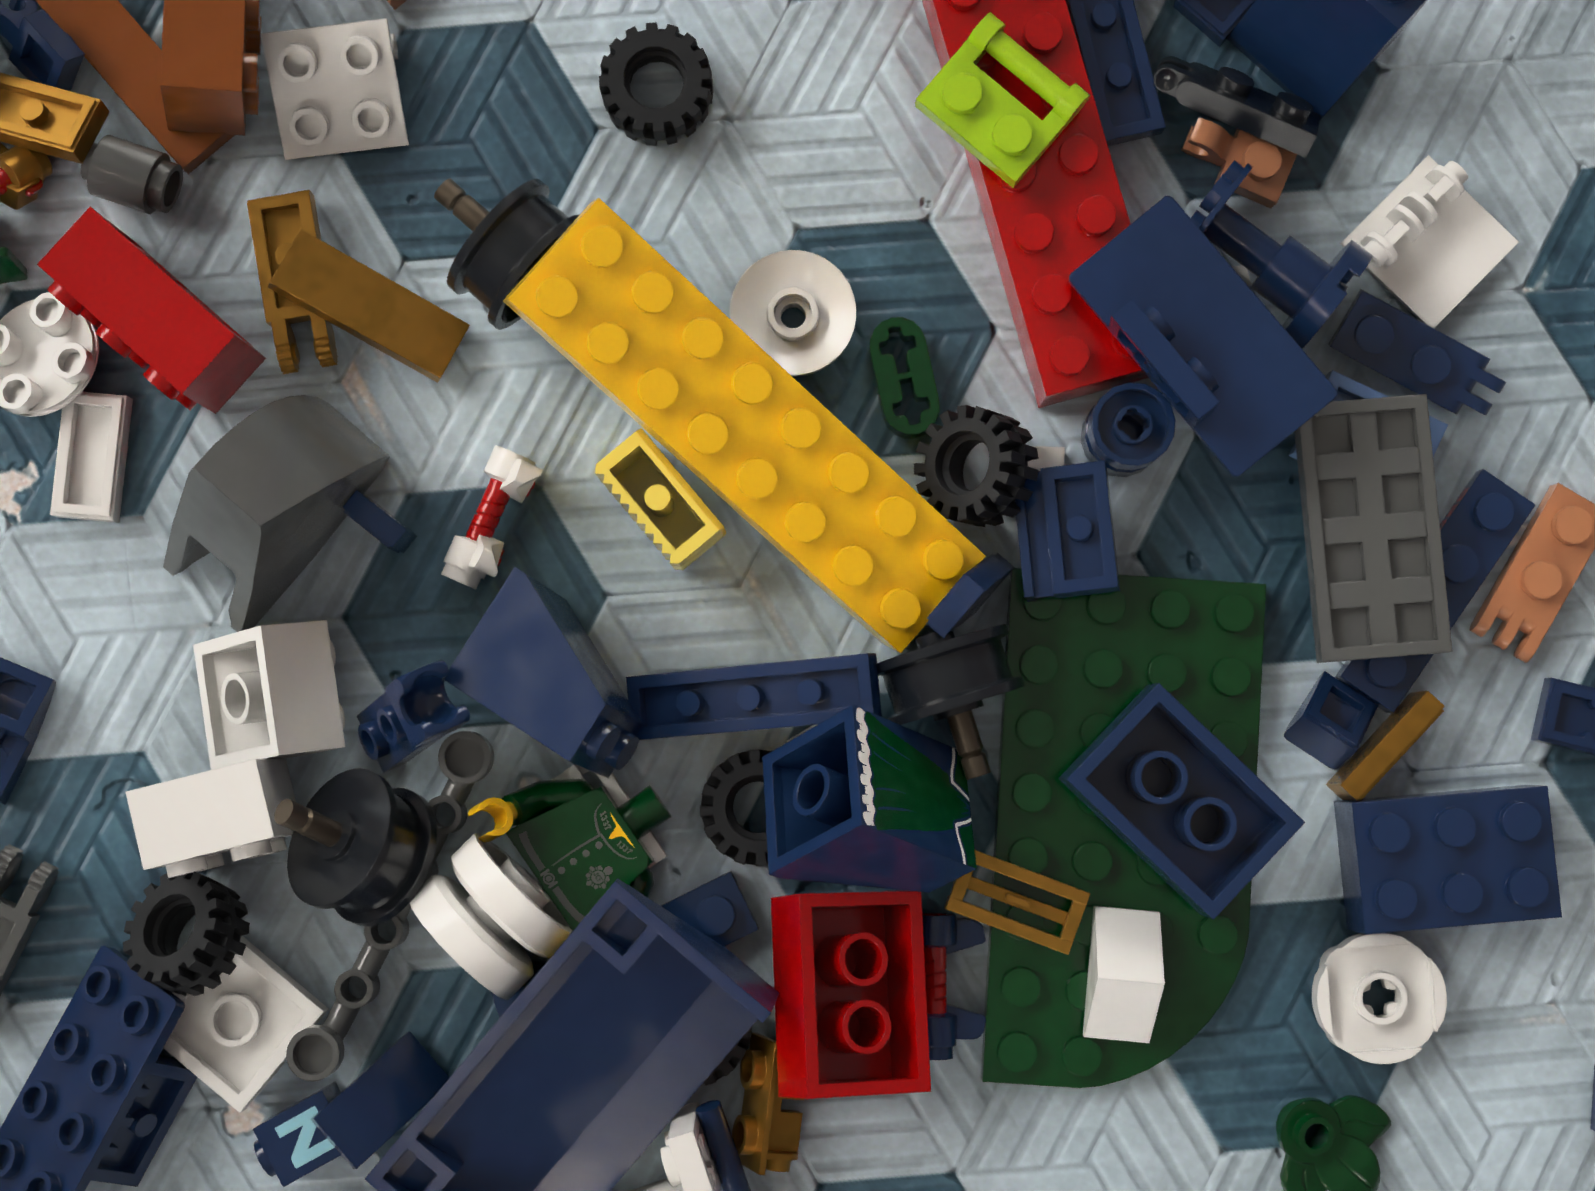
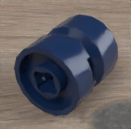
[1081,382,1176,477]

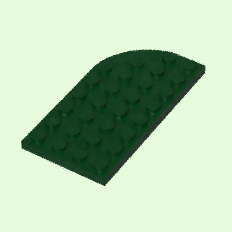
[981,568,1266,1088]

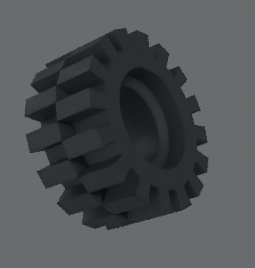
[914,405,1039,527]
[700,749,772,866]

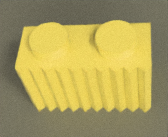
[595,428,727,570]

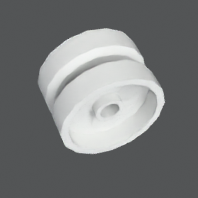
[410,833,573,1001]

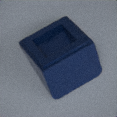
[1284,671,1378,769]

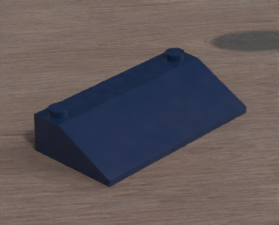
[365,878,779,1191]

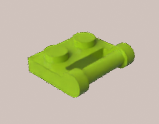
[915,12,1090,188]

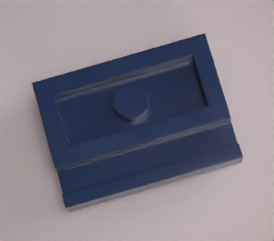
[1015,460,1120,602]

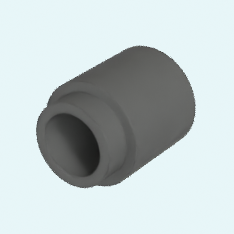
[81,135,183,214]

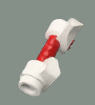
[441,445,543,590]

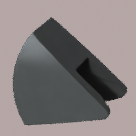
[163,395,390,632]

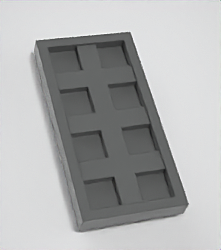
[1295,394,1453,663]

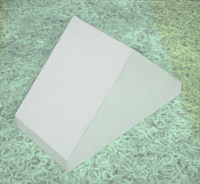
[1083,906,1165,1043]

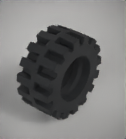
[599,22,713,146]
[123,872,250,996]

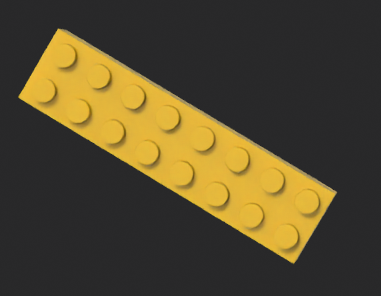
[503,198,986,653]

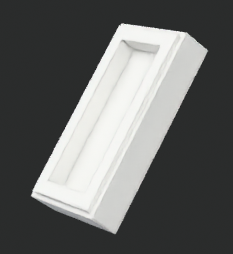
[50,392,133,523]

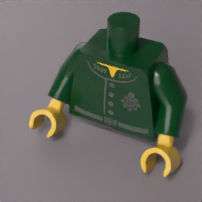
[468,779,671,931]

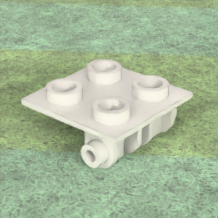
[260,18,409,160]
[1340,155,1519,328]

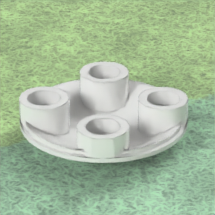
[0,292,99,417]

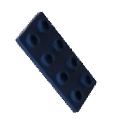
[1069,196,1337,477]
[0,946,197,1191]

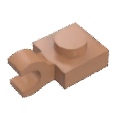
[1181,118,1297,208]

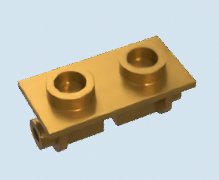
[732,1033,804,1175]

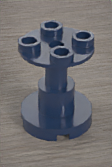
[1191,160,1373,349]

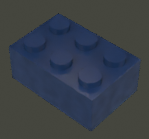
[1058,683,1305,920]
[1334,785,1562,935]

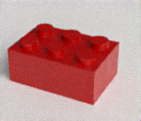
[37,206,266,414]
[771,891,931,1099]

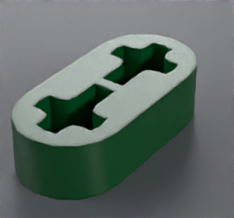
[869,317,940,439]

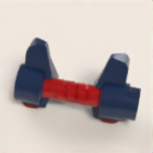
[922,913,986,1060]

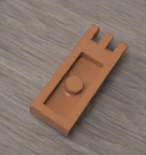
[1469,483,1595,663]

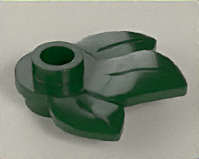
[1276,1095,1391,1191]

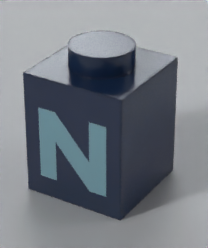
[253,1081,341,1187]

